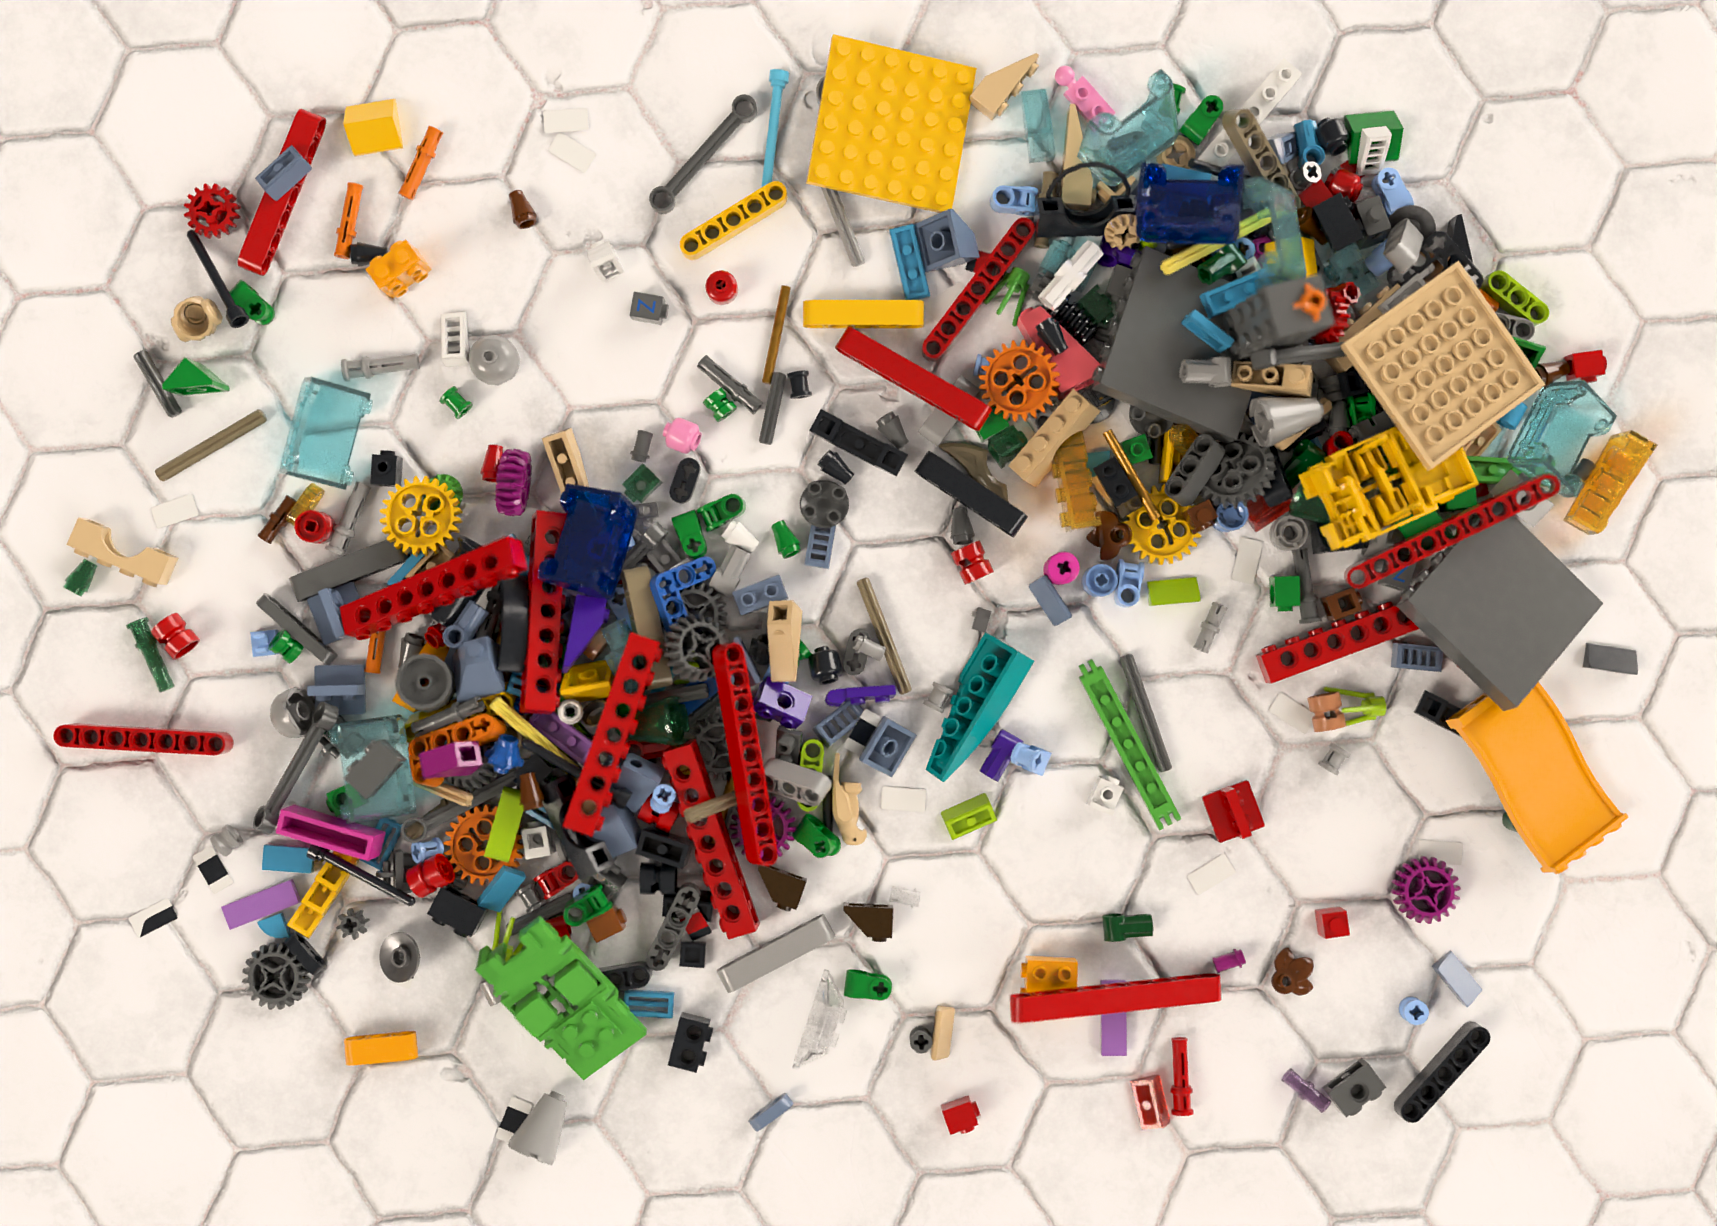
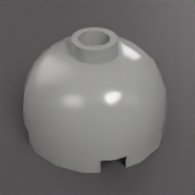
[469,335,520,386]
[270,687,315,738]

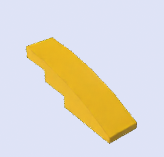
[287,851,360,939]

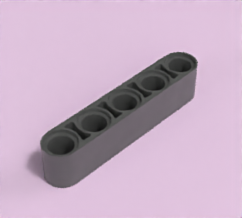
[289,540,410,602]

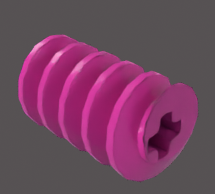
[1043,552,1080,585]

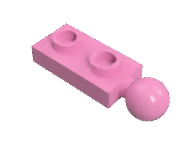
[1055,66,1116,131]

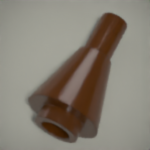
[1291,207,1327,245]

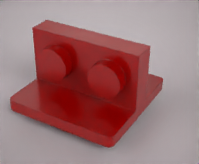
[1202,780,1265,843]

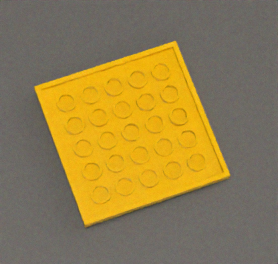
[806,34,977,213]

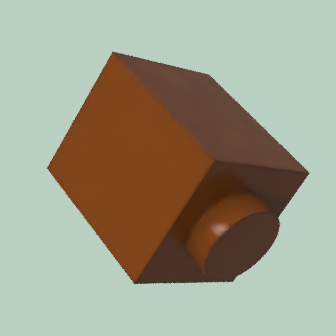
[586,904,627,943]

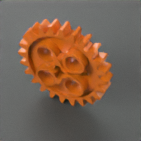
[979,340,1061,422]
[443,804,525,886]

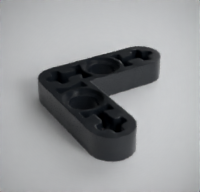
[1386,231,1483,289]

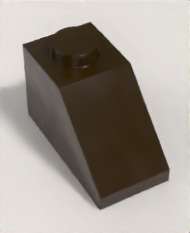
[758,865,807,912]
[843,902,894,942]

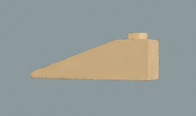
[1059,104,1096,211]
[542,428,599,533]

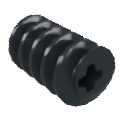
[1047,294,1098,346]

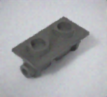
[1348,410,1396,447]

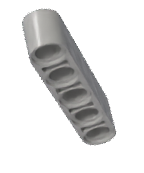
[717,914,835,993]

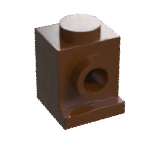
[1181,499,1218,535]
[1320,587,1363,621]

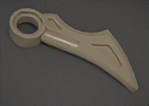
[939,443,1009,502]

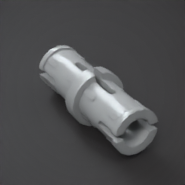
[1193,602,1227,654]

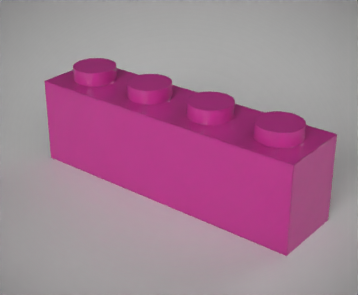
[276,804,386,861]

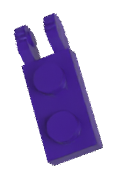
[824,685,896,707]

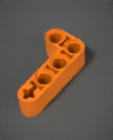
[408,714,506,787]

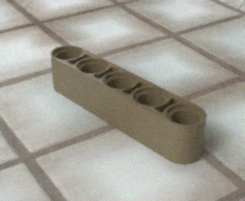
[1222,109,1301,216]
[621,566,672,691]

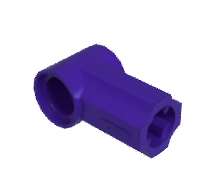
[1097,236,1139,269]
[979,729,1024,782]

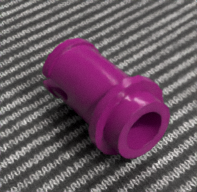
[1212,949,1246,973]

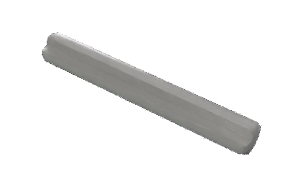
[821,187,864,267]

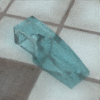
[1021,89,1056,163]
[601,618,639,693]

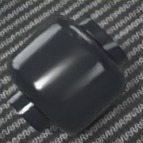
[1315,118,1351,156]
[808,646,843,685]

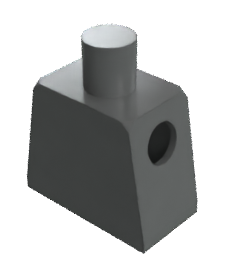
[1350,195,1391,251]

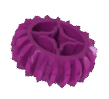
[495,449,532,516]
[729,795,796,858]
[1391,856,1461,924]

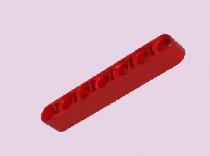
[237,109,326,276]
[922,217,1035,362]
[835,326,992,432]
[53,723,234,756]

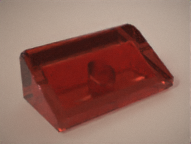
[1246,495,1296,532]
[1130,1075,1170,1130]

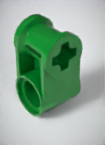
[1179,95,1223,146]
[230,279,275,325]
[1345,392,1376,441]
[696,494,746,533]
[671,509,708,559]
[792,813,841,858]
[563,883,613,927]
[844,969,892,1001]

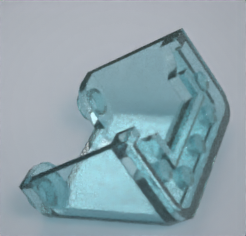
[1077,69,1179,186]
[1242,177,1306,292]
[280,377,373,490]
[1507,380,1617,497]
[329,714,416,824]

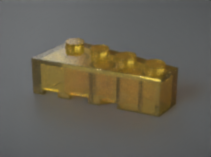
[1563,430,1657,535]
[1051,431,1102,532]

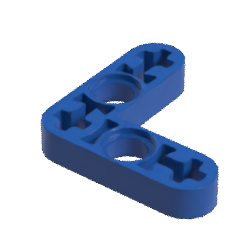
[650,556,716,633]

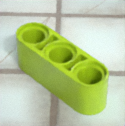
[1480,270,1549,326]
[797,738,824,812]
[484,786,523,863]

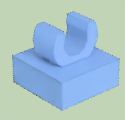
[250,630,279,657]

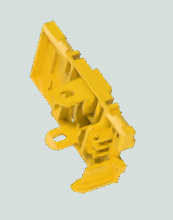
[1298,426,1479,551]

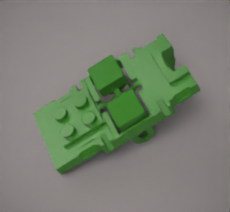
[475,916,647,1080]

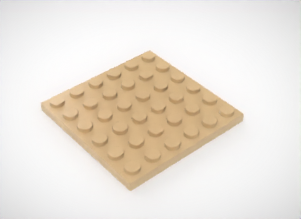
[1340,261,1545,471]

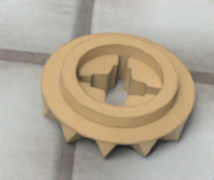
[1156,135,1195,169]
[1104,214,1145,250]

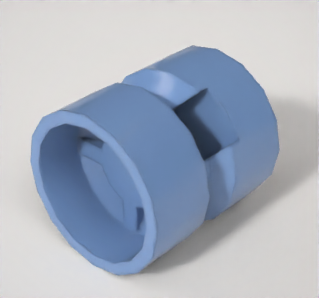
[1213,502,1249,533]
[1081,564,1118,597]

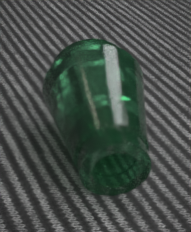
[63,559,98,597]

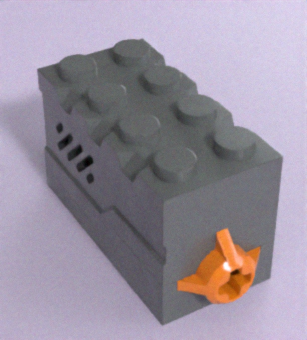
[1222,274,1334,361]

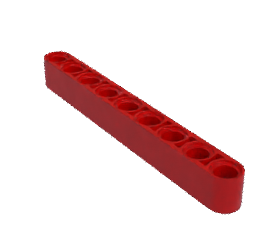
[1344,474,1560,589]
[712,643,778,866]
[1010,973,1222,1023]

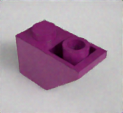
[419,741,482,779]

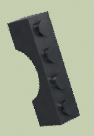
[1034,195,1140,238]
[540,773,615,881]

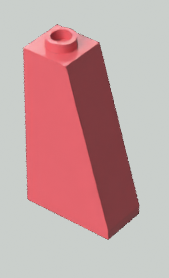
[1017,306,1100,400]

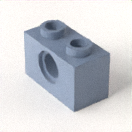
[732,575,789,616]

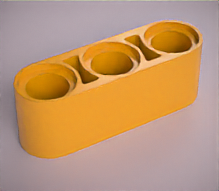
[344,1031,418,1066]

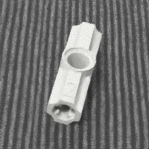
[1038,240,1104,311]

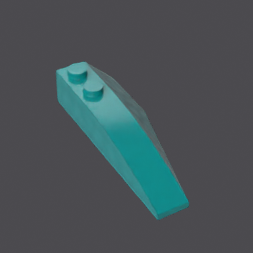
[925,632,1034,782]

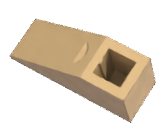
[970,53,1039,120]
[1231,361,1314,398]
[767,600,803,682]

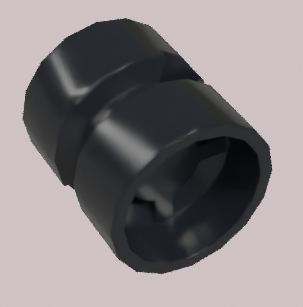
[639,862,677,895]

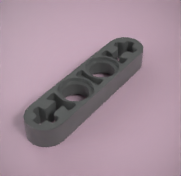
[256,593,338,665]
[646,882,701,971]

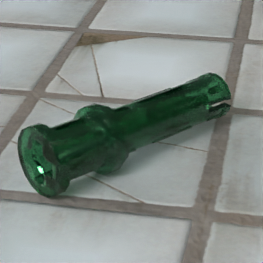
[126,617,175,693]

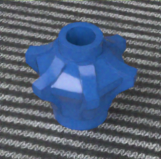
[484,734,524,774]

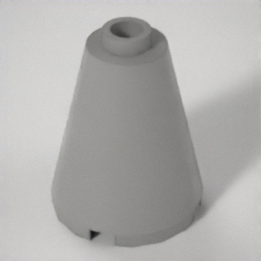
[1249,397,1324,447]
[508,1090,567,1166]

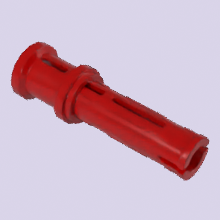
[1170,1037,1194,1116]

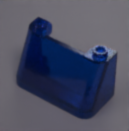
[1136,163,1245,245]
[538,484,637,600]

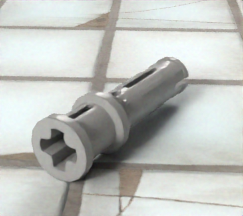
[341,353,420,382]
[324,481,371,556]

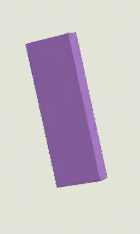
[528,712,593,766]
[221,879,301,930]
[1100,980,1127,1056]

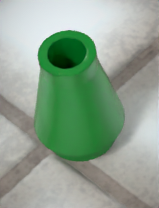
[771,520,801,559]

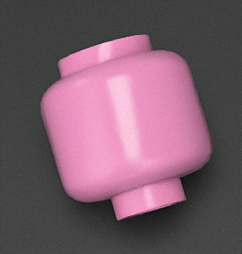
[663,418,702,454]

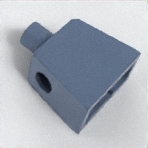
[603,753,666,813]

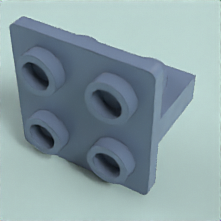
[307,582,360,645]
[307,665,366,715]

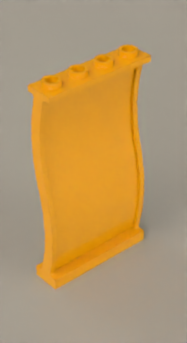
[1445,682,1629,874]

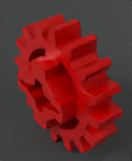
[184,183,241,239]
[1310,290,1350,344]

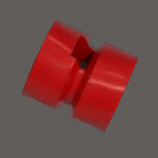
[294,510,336,544]
[951,540,994,585]
[151,613,200,660]
[637,792,680,834]
[406,853,455,898]

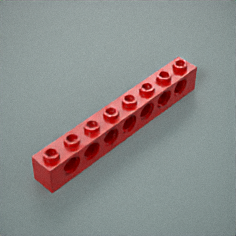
[520,510,570,714]
[340,536,528,640]
[1256,597,1419,684]
[563,632,664,836]
[662,739,760,940]

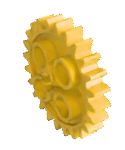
[379,476,463,557]
[1122,484,1202,565]

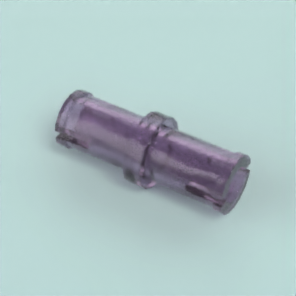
[1281,1068,1331,1113]

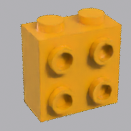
[365,239,432,299]
[1020,956,1078,993]

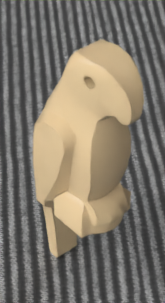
[832,753,867,845]

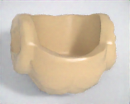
[171,296,223,342]

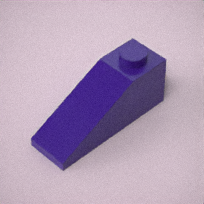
[562,594,610,674]

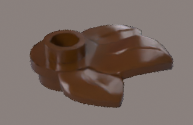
[1086,511,1133,560]
[1271,947,1314,996]

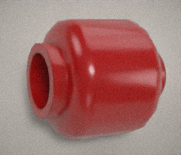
[1324,168,1363,203]
[705,270,738,305]

